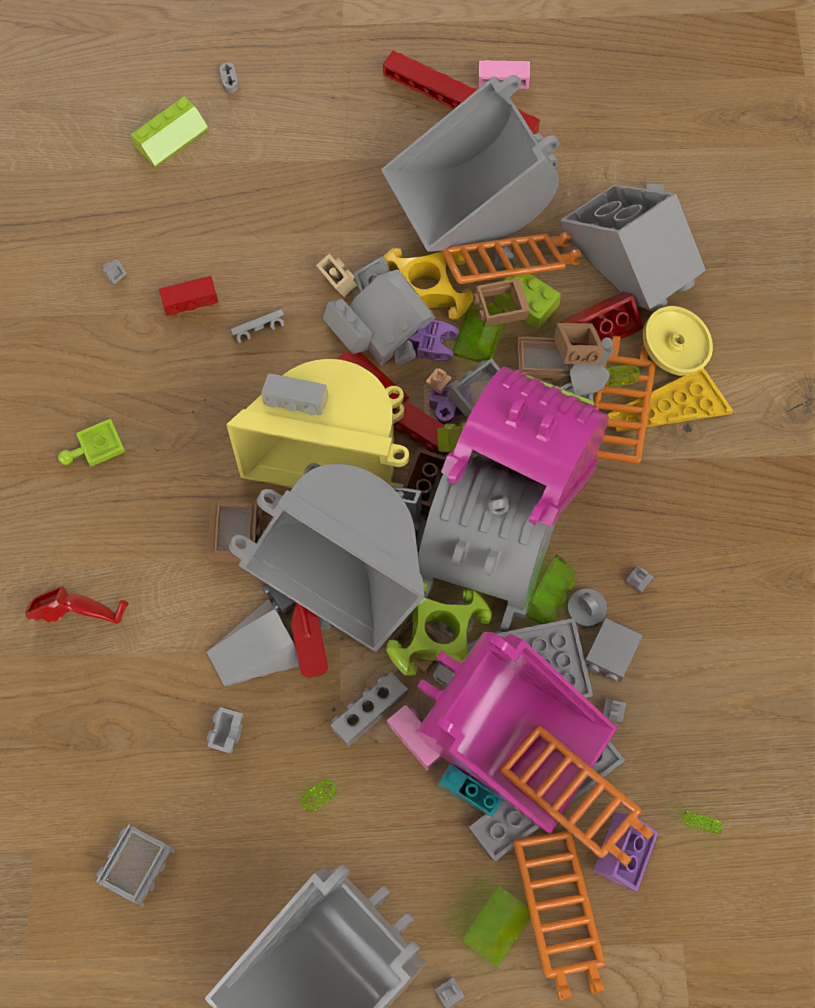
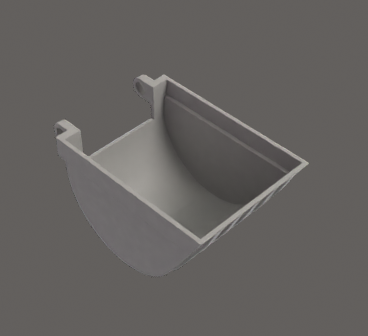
[381,75,560,252]
[418,452,557,632]
[229,463,424,652]
[204,865,426,1008]

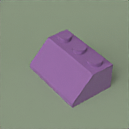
[593,812,659,892]

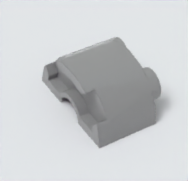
[206,707,244,754]

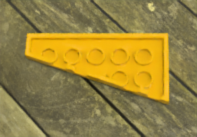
[607,367,733,432]

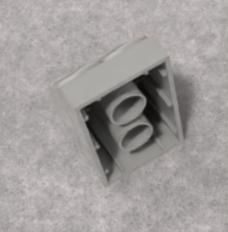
[560,184,706,311]

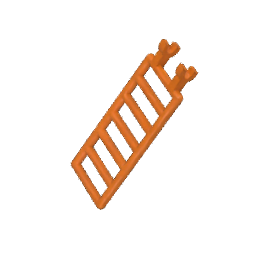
[442,232,582,284]
[593,336,656,464]
[499,725,653,867]
[513,830,605,1001]

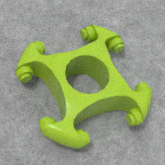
[386,581,492,676]

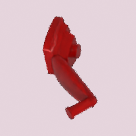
[25,586,129,624]

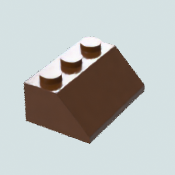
[403,448,447,516]

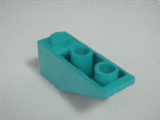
[437,764,503,817]

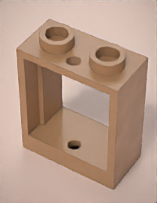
[473,278,530,327]
[553,323,604,364]
[387,612,450,675]

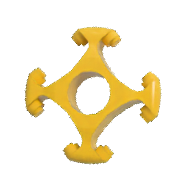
[383,247,473,320]

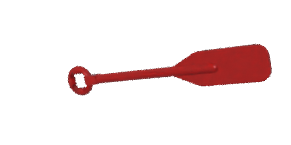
[271,501,328,678]

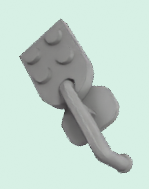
[561,338,614,402]

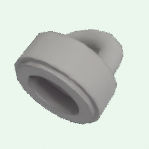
[487,494,509,515]

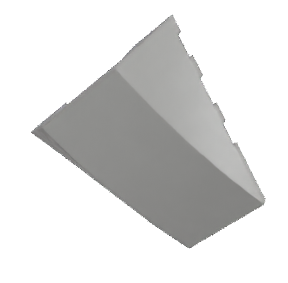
[207,599,299,687]

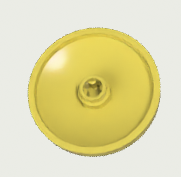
[643,306,713,376]

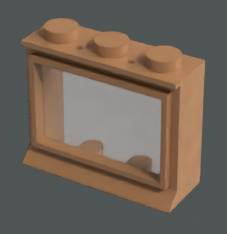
[516,336,574,385]
[207,501,262,562]

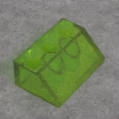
[453,302,506,363]
[526,554,577,624]
[462,885,530,968]

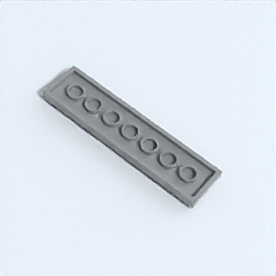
[469,741,625,863]

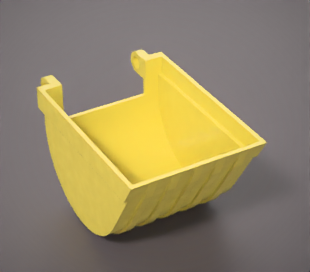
[226,359,409,488]

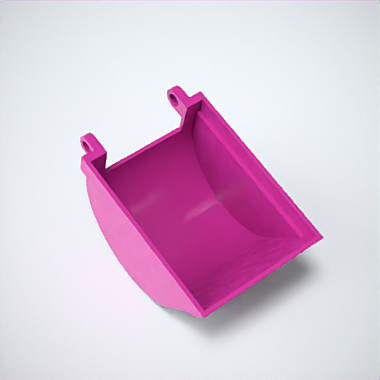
[441,366,609,527]
[416,632,617,834]

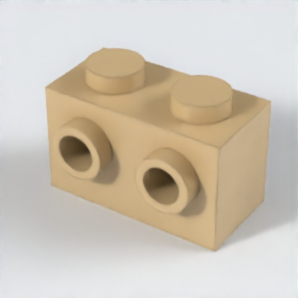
[316,254,357,297]

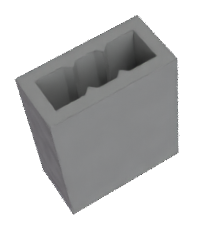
[585,618,643,682]

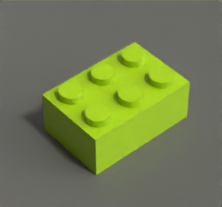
[495,266,561,330]

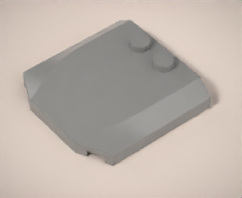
[350,269,436,366]

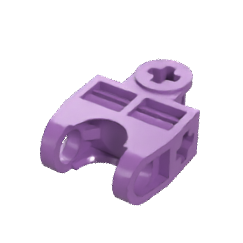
[406,320,459,361]
[429,386,470,425]

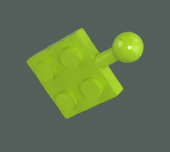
[58,418,125,467]

